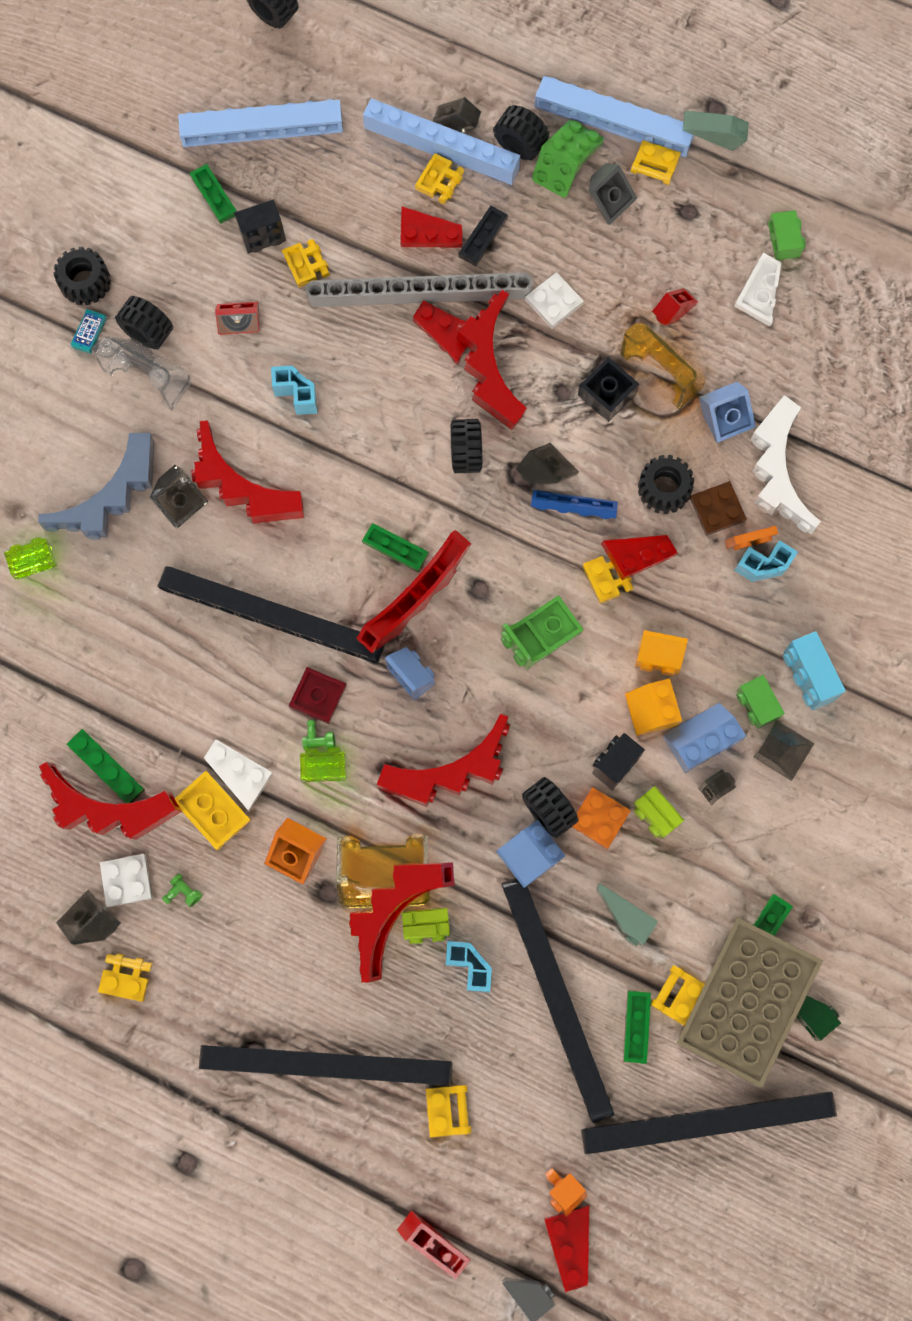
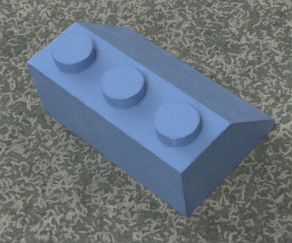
[662,703,746,773]

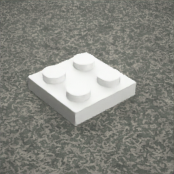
[525,272,584,329]
[100,854,153,908]

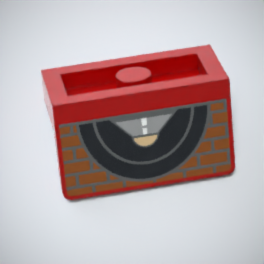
[215,301,260,335]

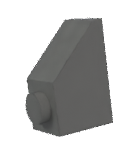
[502,1277,555,1321]

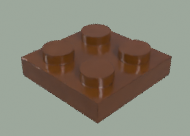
[690,481,747,536]

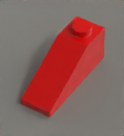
[397,1210,471,1279]

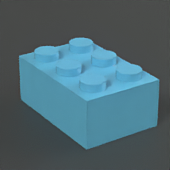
[783,631,846,711]

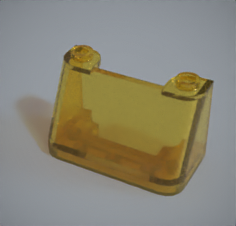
[620,323,706,410]
[336,833,430,908]

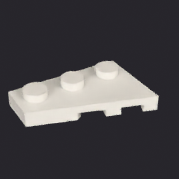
[734,253,781,327]
[204,739,273,812]

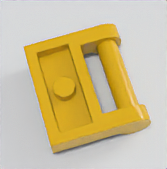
[630,140,681,185]
[650,965,705,1027]
[426,1085,472,1137]

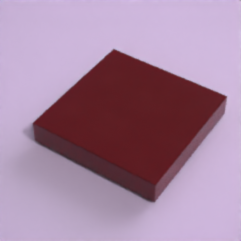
[289,667,347,724]

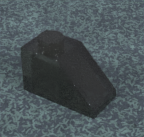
[432,97,481,133]
[698,769,736,806]

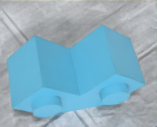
[271,366,318,415]
[734,540,798,582]
[445,941,492,993]

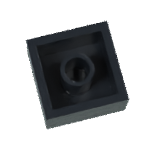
[234,199,286,254]
[578,357,639,422]
[592,733,645,791]

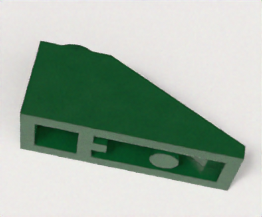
[796,996,841,1041]

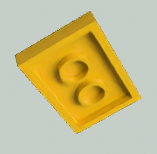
[175,771,251,851]

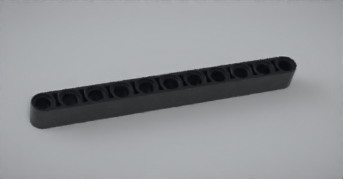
[157,566,386,663]
[501,878,615,1124]
[198,1045,453,1085]
[581,1092,837,1154]

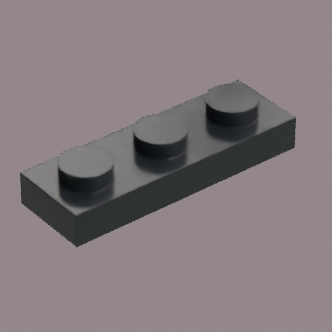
[458,205,508,266]

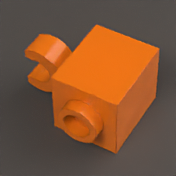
[545,1168,587,1216]

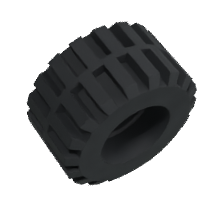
[246,0,299,29]
[493,105,549,161]
[53,247,111,305]
[115,296,174,350]
[450,419,483,474]
[638,455,694,514]
[522,777,579,838]

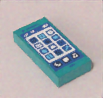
[70,309,107,354]

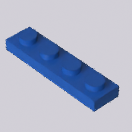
[531,490,618,519]

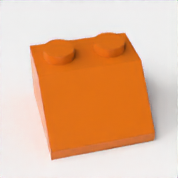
[264,817,327,885]

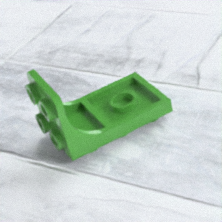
[532,119,605,198]
[500,595,584,670]

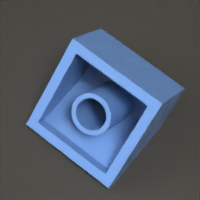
[699,382,756,443]
[385,647,435,701]
[496,820,566,888]

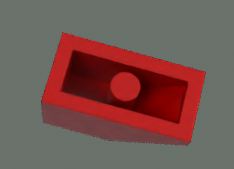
[652,288,698,326]

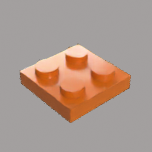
[725,526,778,551]
[571,787,631,850]

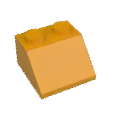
[635,630,688,676]
[625,678,682,736]

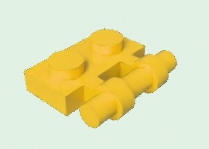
[415,153,465,204]
[282,239,330,288]
[582,556,634,604]
[98,953,152,1002]

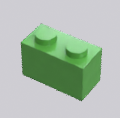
[768,210,806,260]
[736,675,785,729]

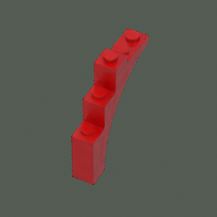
[456,289,527,430]
[191,420,304,524]
[356,530,472,653]
[376,714,511,807]
[39,762,182,840]
[349,862,455,983]

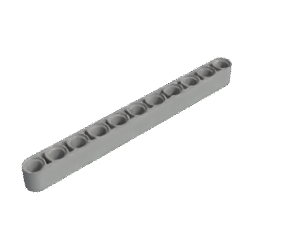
[306,273,533,307]

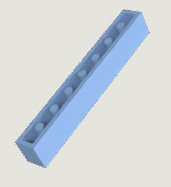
[535,76,694,158]
[363,98,520,185]
[178,99,343,147]

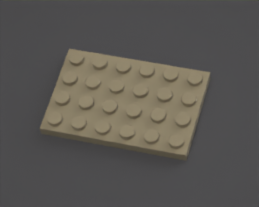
[677,917,823,1088]

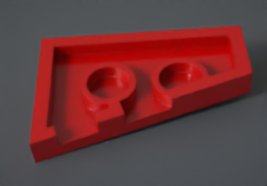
[400,206,462,248]
[413,301,468,365]
[601,535,678,580]
[544,1205,590,1292]

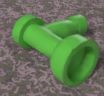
[302,720,336,750]
[162,874,203,907]

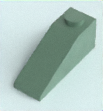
[682,111,749,151]
[596,884,658,946]

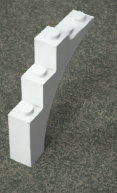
[751,395,821,534]

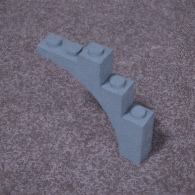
[38,433,154,540]

